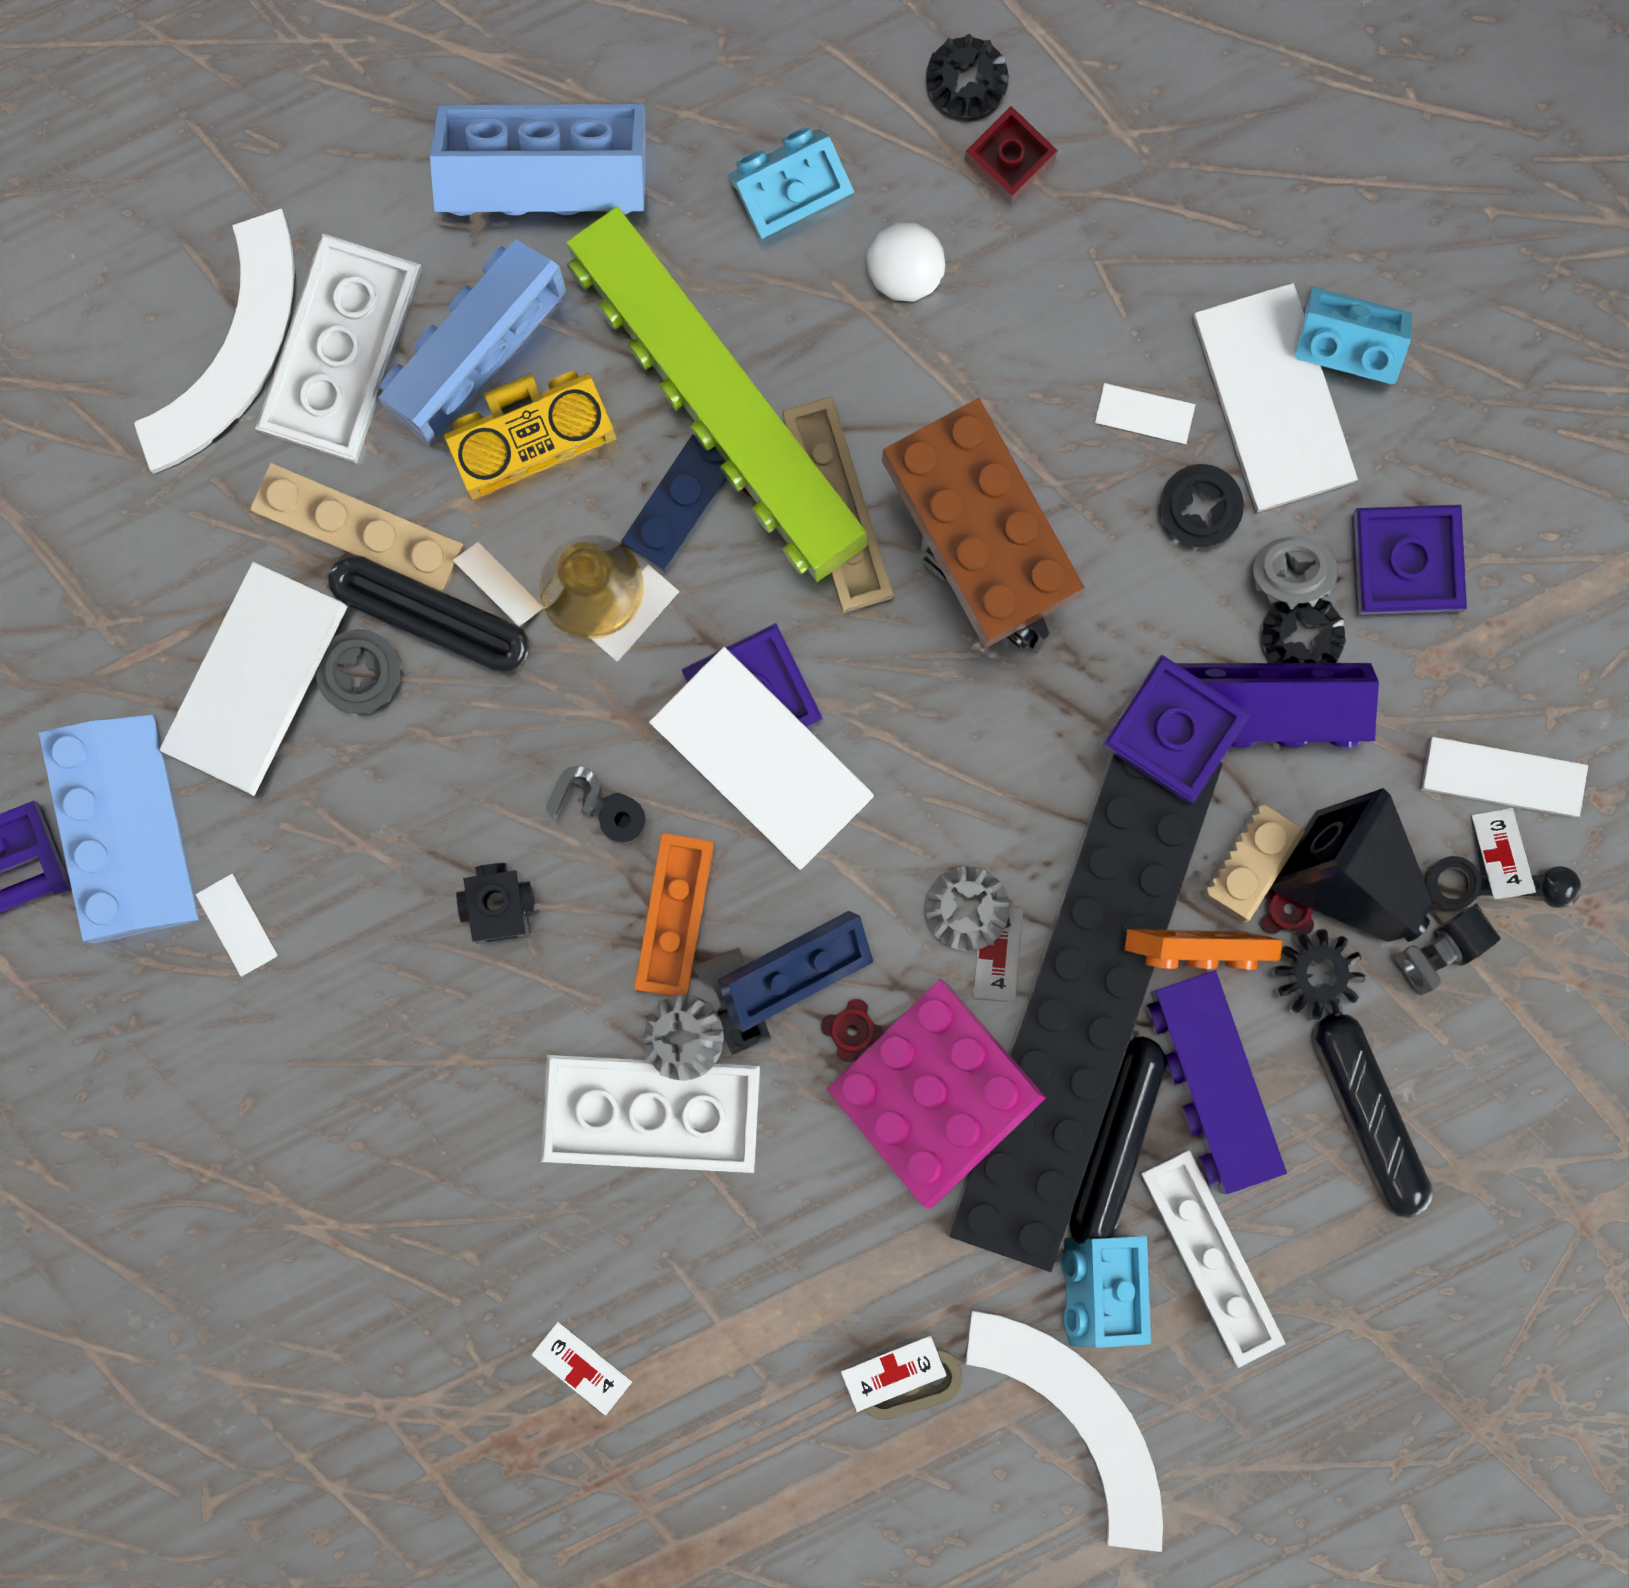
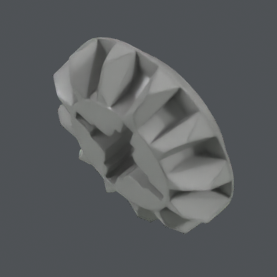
[1253,536,1338,610]
[925,866,1009,951]
[640,995,724,1081]

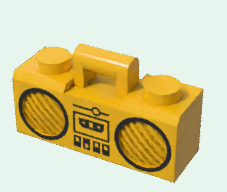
[444,371,616,500]

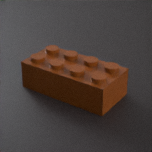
[882,398,1085,648]

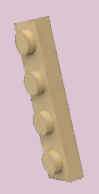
[782,396,894,613]
[250,463,465,593]

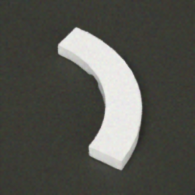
[134,208,295,474]
[965,1310,1163,1552]

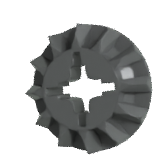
[316,629,400,713]

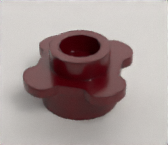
[1261,887,1314,935]
[821,999,884,1062]

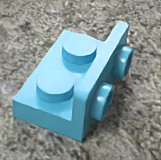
[727,127,854,239]
[1295,286,1412,384]
[1062,1236,1151,1348]

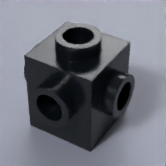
[456,863,535,944]

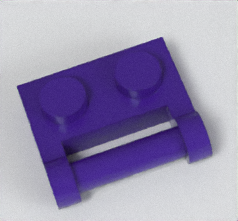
[0,801,72,912]

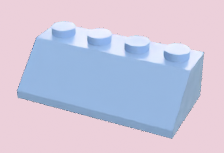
[430,104,645,216]
[378,239,567,448]
[39,715,199,944]

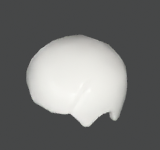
[865,222,945,302]

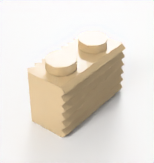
[1200,805,1305,924]

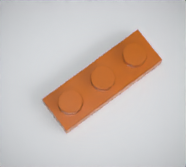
[634,833,715,997]
[1125,929,1283,970]

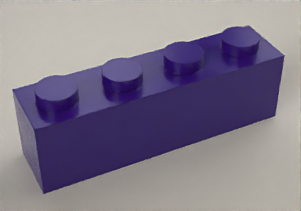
[1176,663,1379,748]
[1146,970,1287,1195]

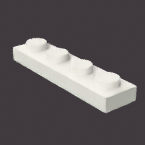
[1140,1150,1286,1368]

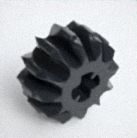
[1272,929,1365,1020]

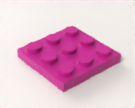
[827,979,1046,1209]

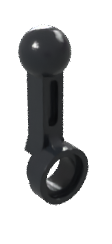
[1426,856,1582,910]

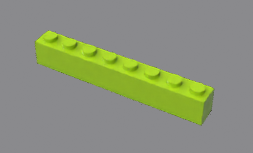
[566,206,868,582]

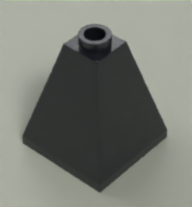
[1271,788,1433,942]

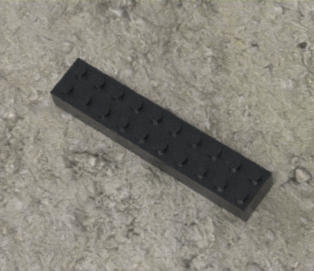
[946,752,1223,1272]

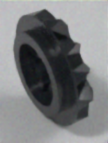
[926,34,1009,118]
[1159,464,1244,548]
[1261,598,1346,663]

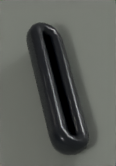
[328,555,530,673]
[1313,1014,1433,1218]
[1070,1036,1166,1244]

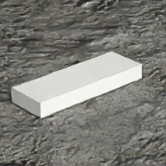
[1420,737,1588,818]

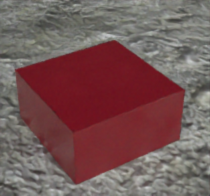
[964,106,1058,204]

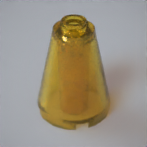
[539,535,644,639]

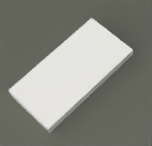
[255,233,422,464]
[1193,283,1358,513]
[159,562,348,796]
[649,646,875,870]
[541,1055,760,1173]

